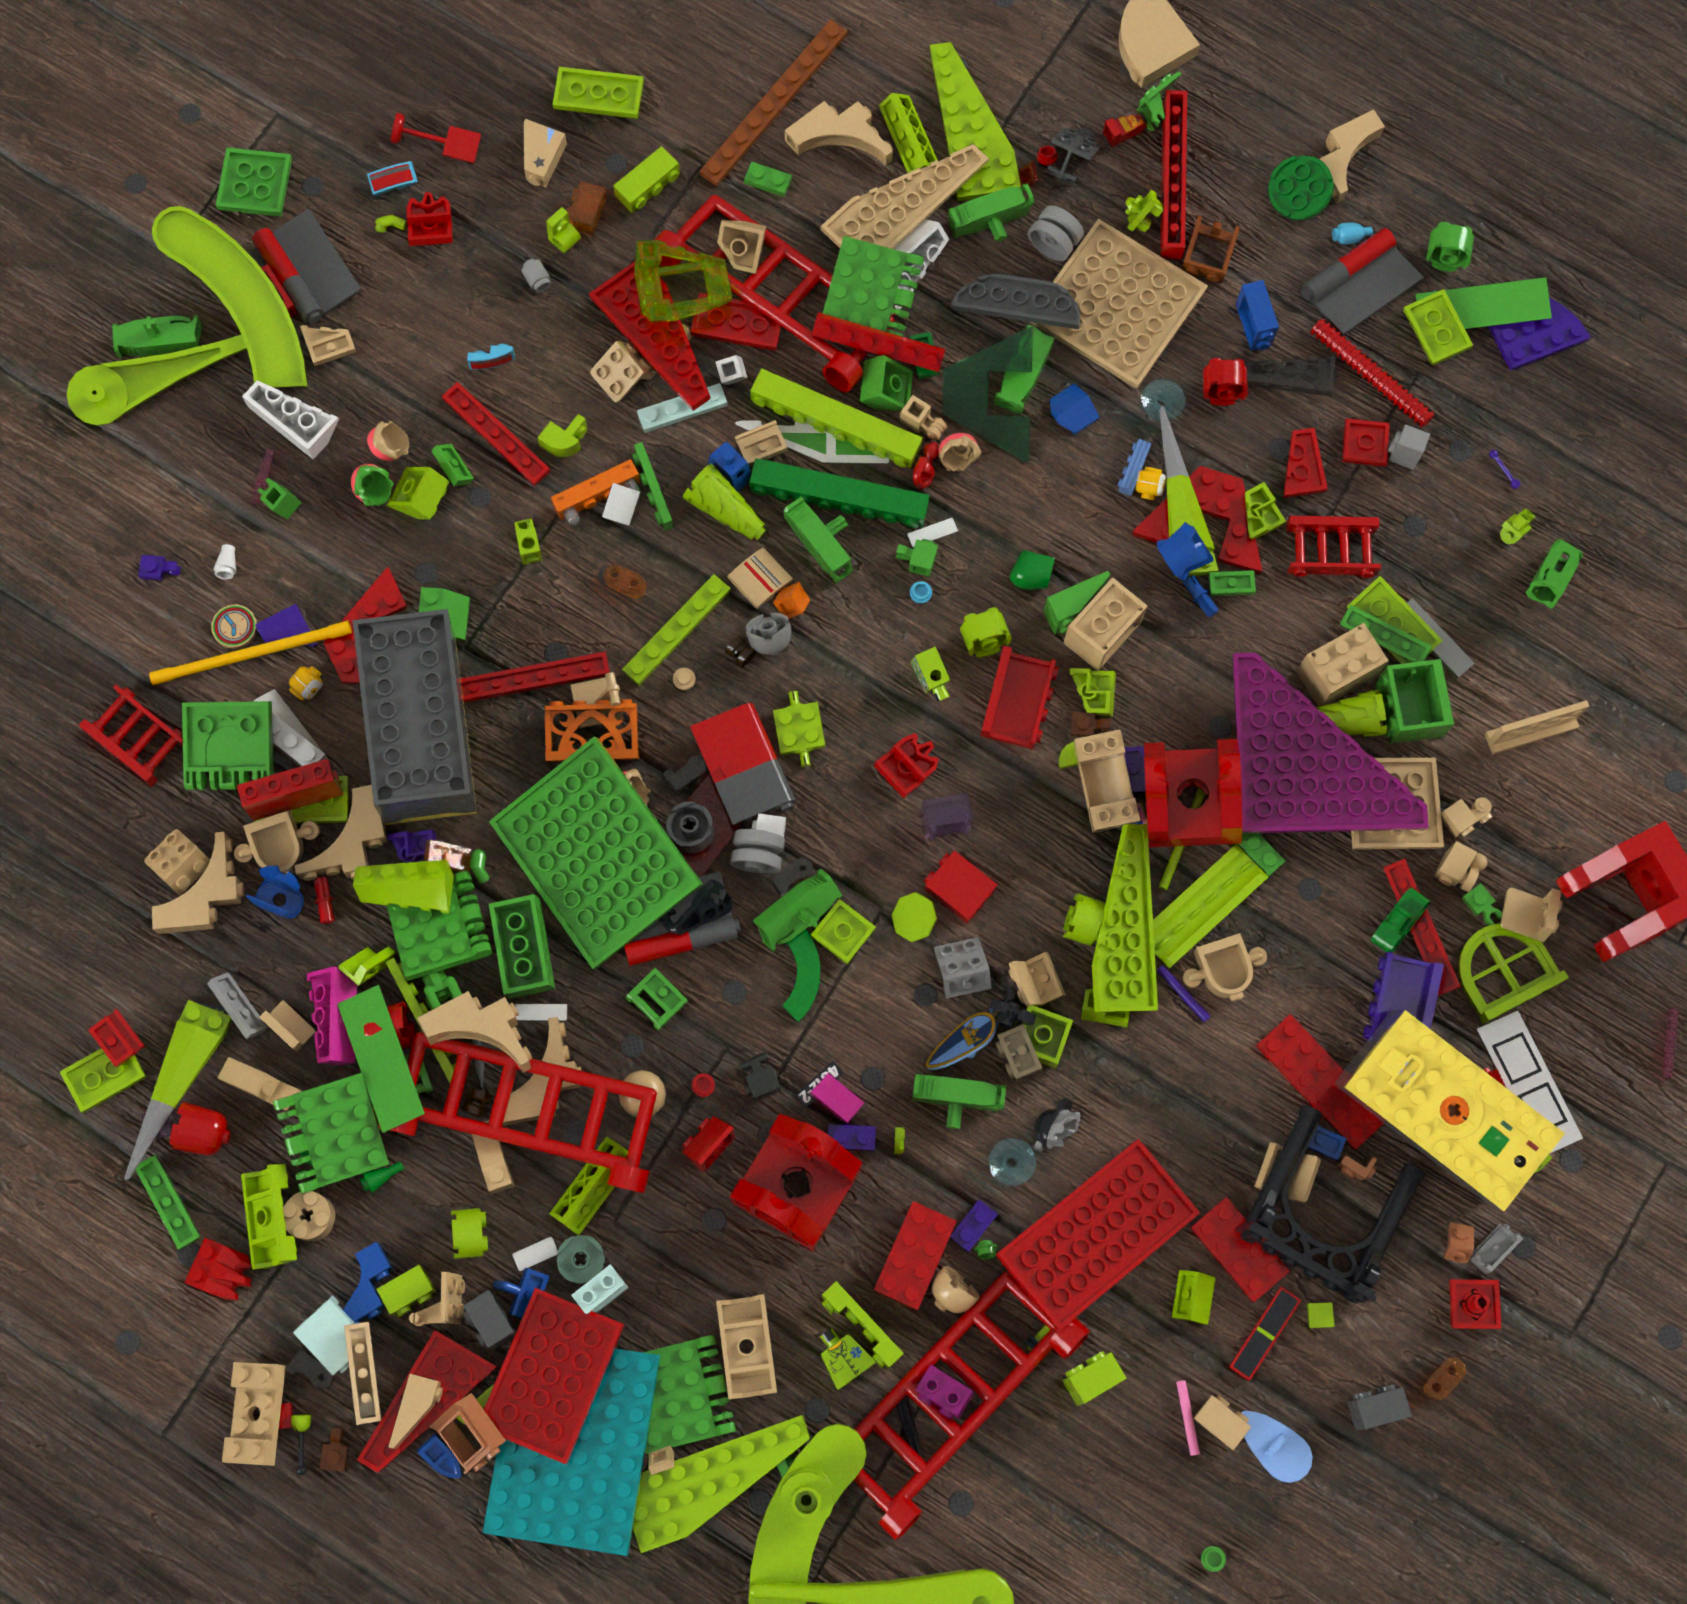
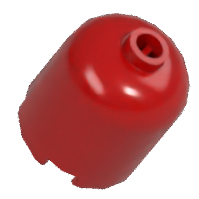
[364,1002,416,1050]
[169,1102,231,1156]

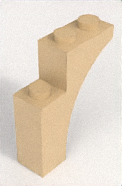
[1320,109,1385,204]
[217,1057,301,1117]

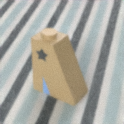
[524,119,567,187]

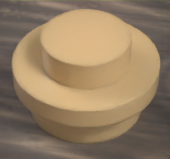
[673,668,696,690]

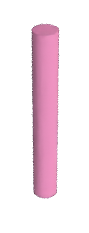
[1176,1380,1200,1456]

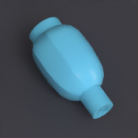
[1332,222,1373,245]

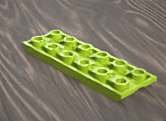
[1153,844,1269,969]

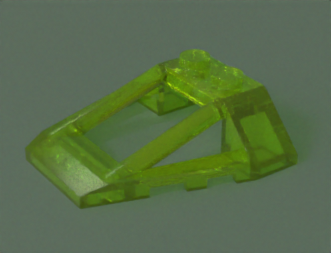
[635,240,732,321]

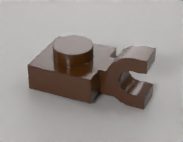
[1071,712,1111,737]
[319,1427,349,1472]

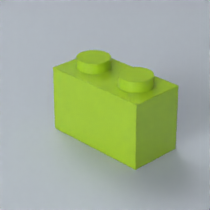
[377,1264,436,1317]

